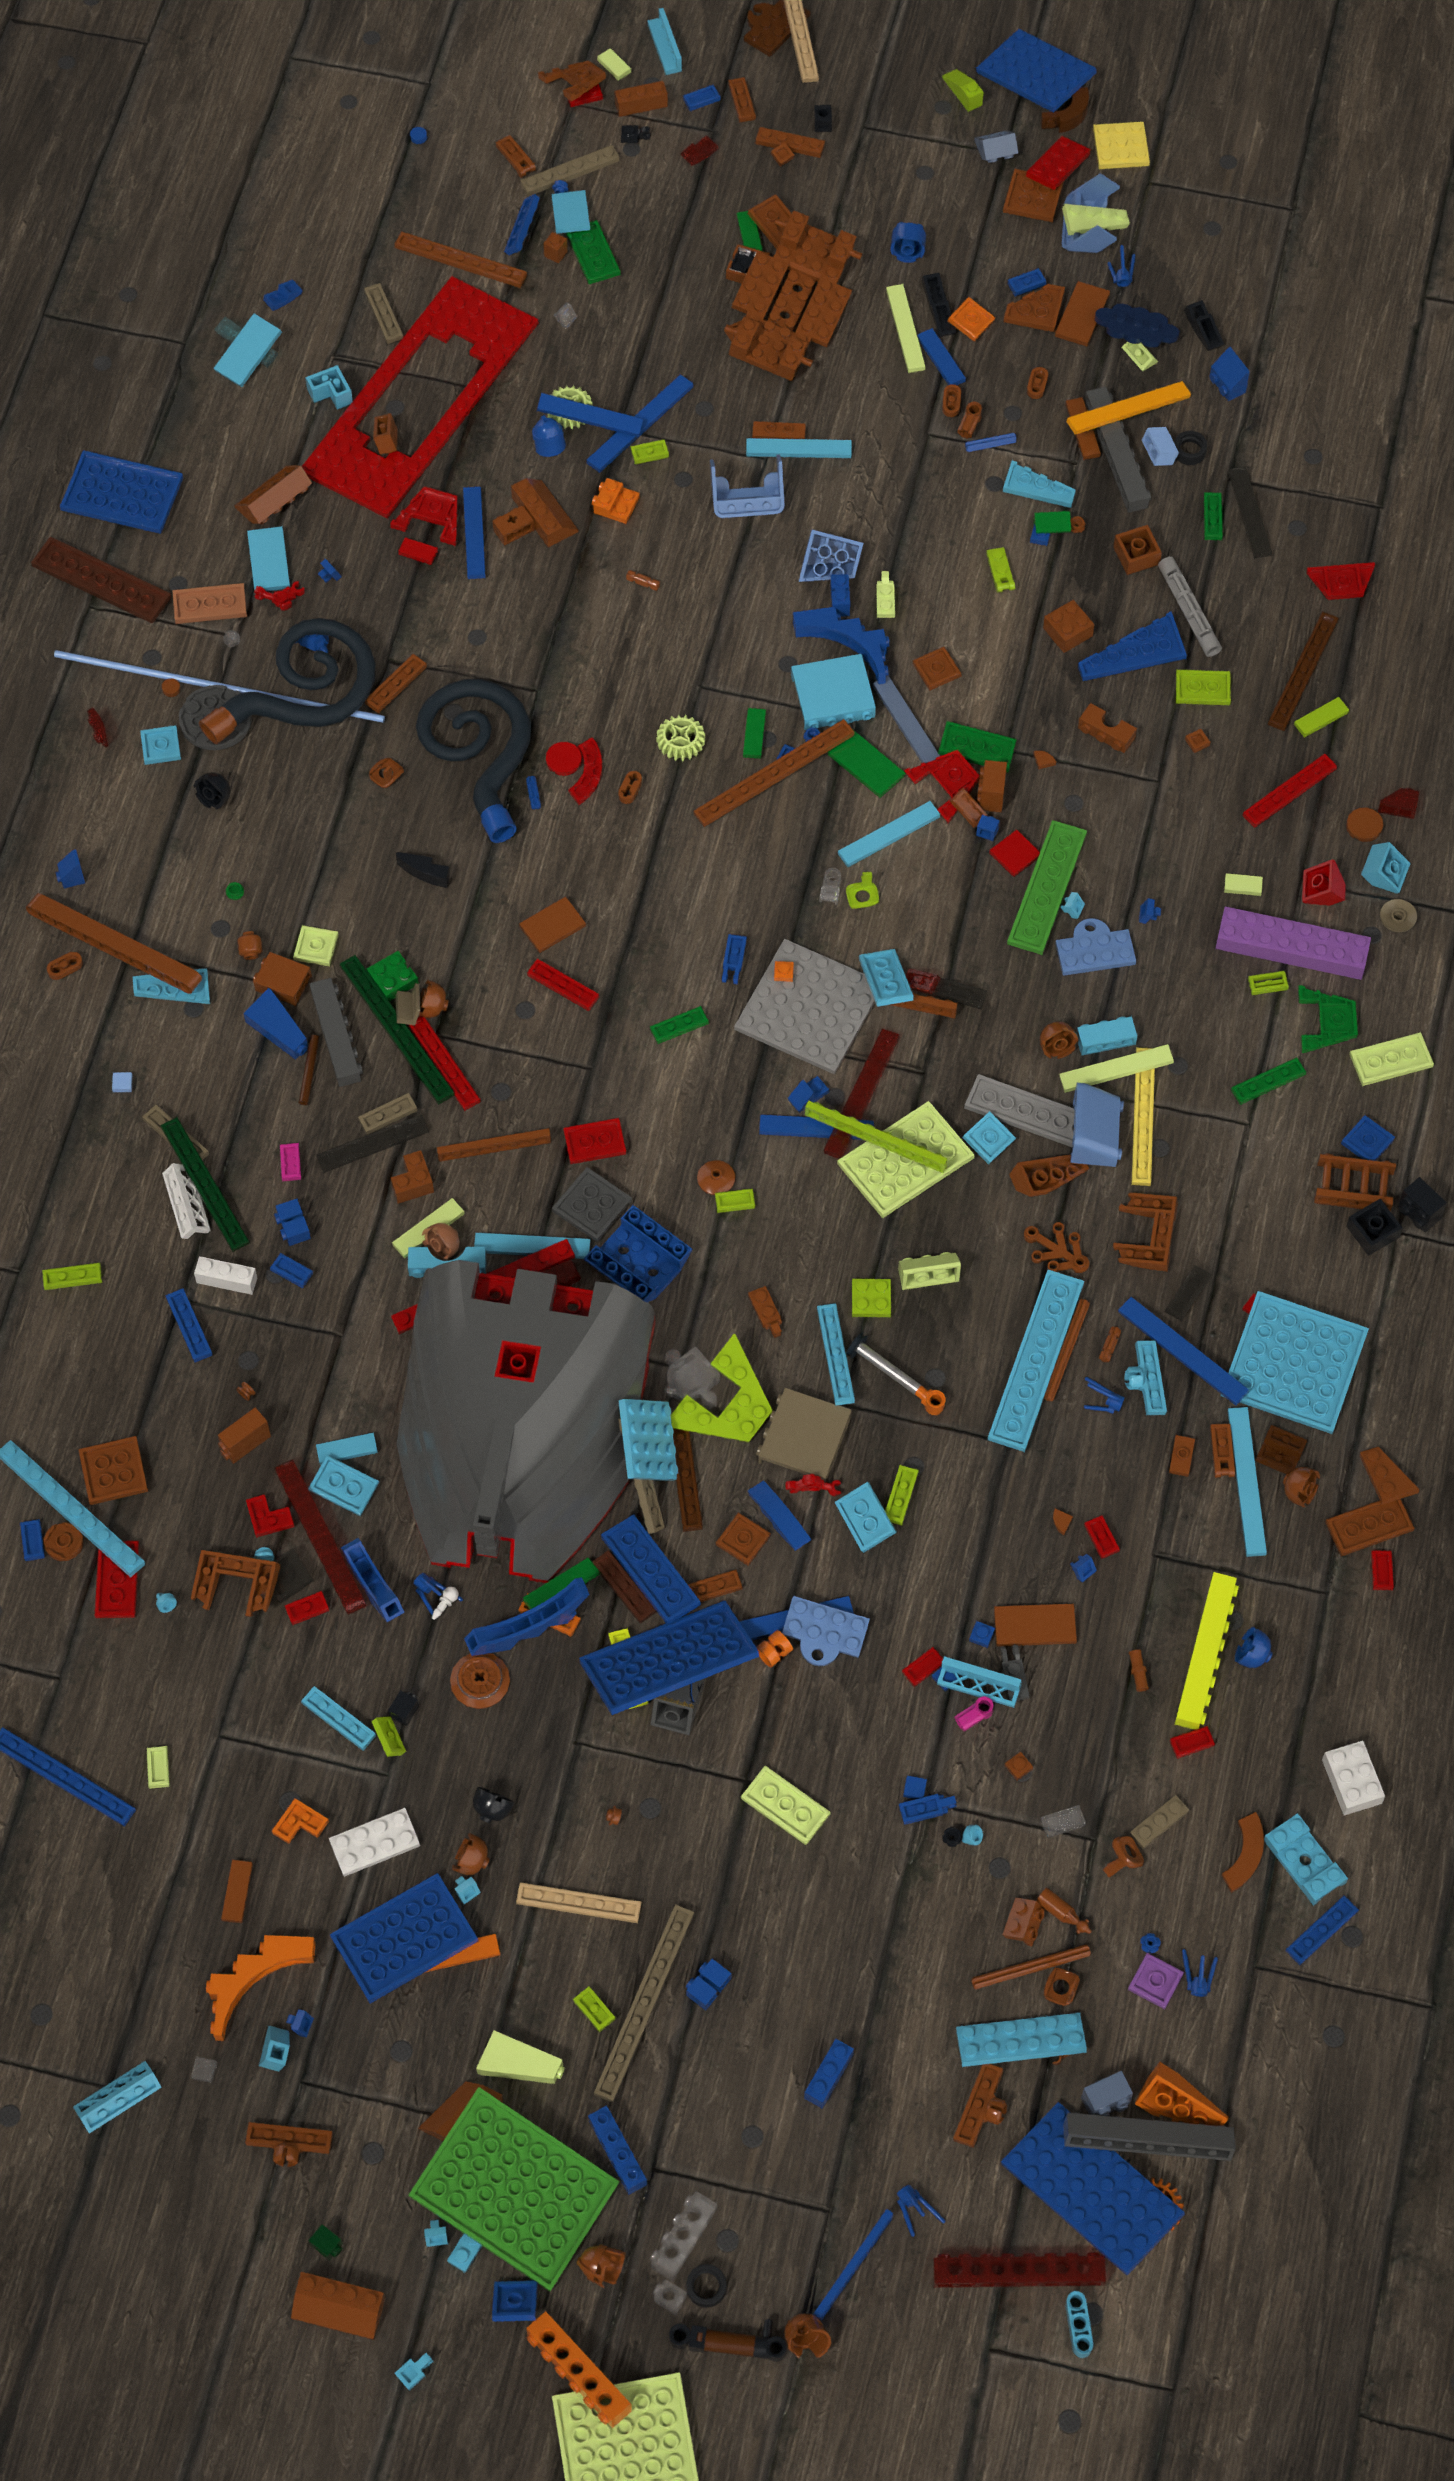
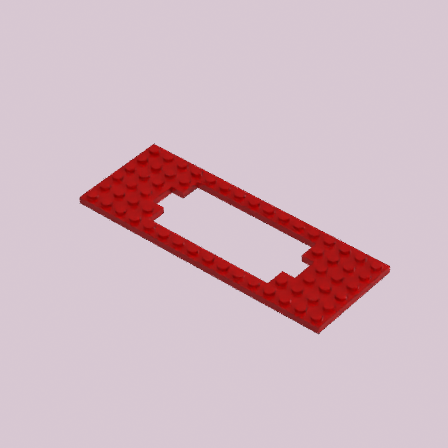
[302,276,539,519]

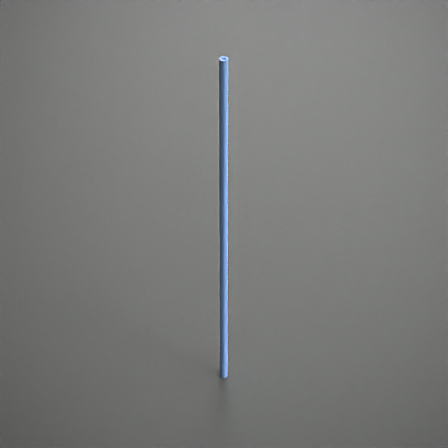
[54,650,385,723]

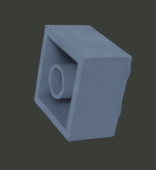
[1081,2071,1133,2116]

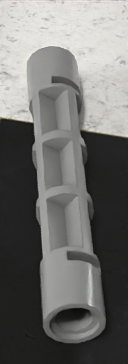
[1158,557,1222,657]

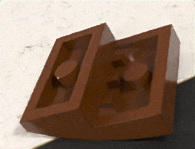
[1255,1425,1308,1474]

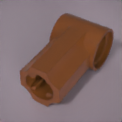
[957,402,982,439]

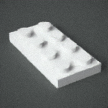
[329,1808,420,1877]

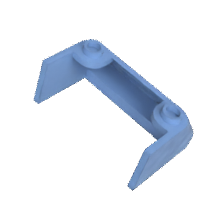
[1062,173,1120,253]
[710,454,784,518]

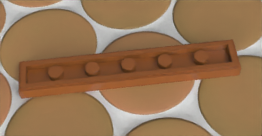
[437,1128,551,1162]

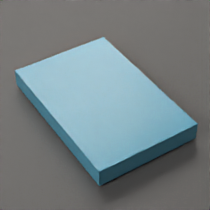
[552,190,590,234]
[308,1455,379,1517]
[835,1482,897,1553]

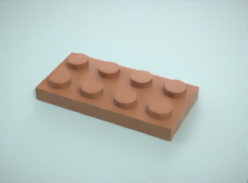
[173,583,247,624]

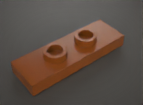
[752,421,806,439]

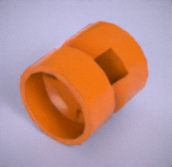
[756,1630,793,1668]

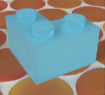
[306,365,353,409]

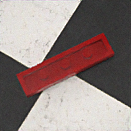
[527,959,599,1011]

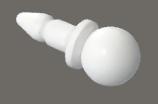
[432,1586,459,1620]

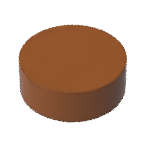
[162,678,180,697]

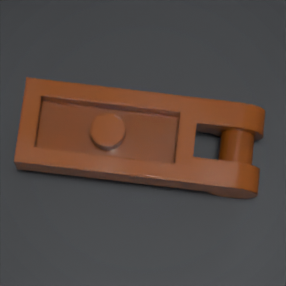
[496,135,536,178]
[1210,1424,1235,1478]

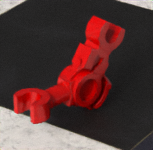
[254,581,305,611]
[785,1474,841,1497]

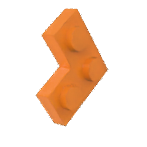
[272,1798,329,1844]

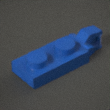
[899,1794,957,1825]

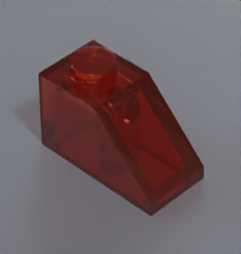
[1378,788,1419,819]

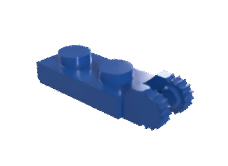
[722,934,747,984]

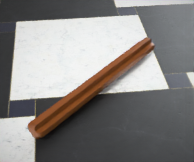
[1044,1299,1090,1402]
[971,1945,1091,1989]

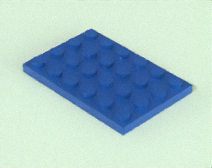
[976,29,1096,113]
[60,450,183,534]
[330,1873,478,2003]

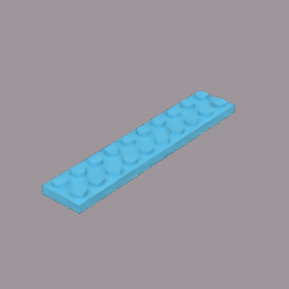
[988,1270,1084,1452]

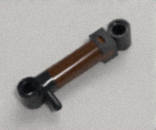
[669,2319,787,2362]

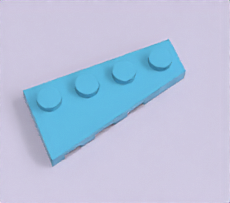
[1003,460,1076,508]
[133,968,210,1004]

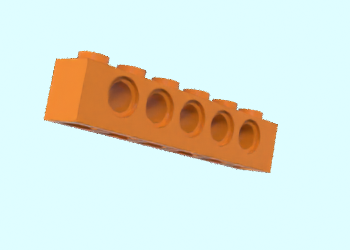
[526,2311,632,2428]

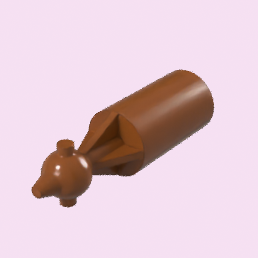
[1036,1888,1092,1934]

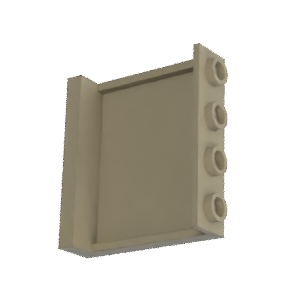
[756,1388,851,1482]

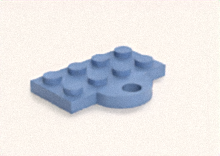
[1055,919,1136,976]
[782,1596,870,1666]

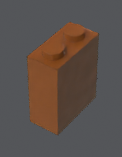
[253,952,312,1006]
[218,1407,271,1464]

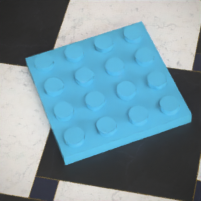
[618,1399,678,1481]

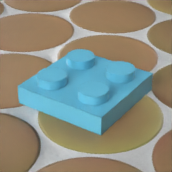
[140,725,181,765]
[962,1111,1016,1165]

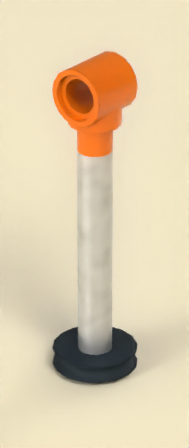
[846,1332,946,1415]

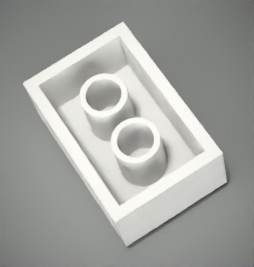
[1322,1741,1385,1815]

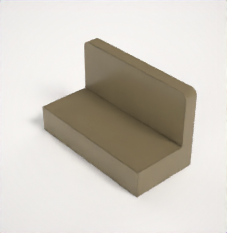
[396,983,420,1025]

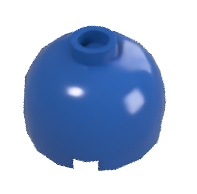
[1235,1627,1272,1668]

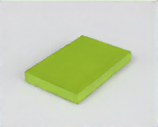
[1176,670,1231,705]

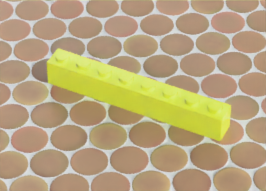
[1175,1572,1239,1730]

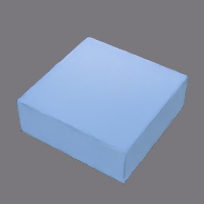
[112,1072,133,1092]

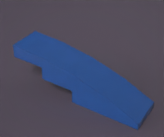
[748,1480,811,1551]

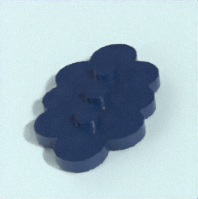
[1095,304,1179,348]

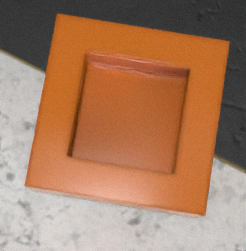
[774,961,794,982]

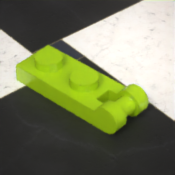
[986,547,1015,593]

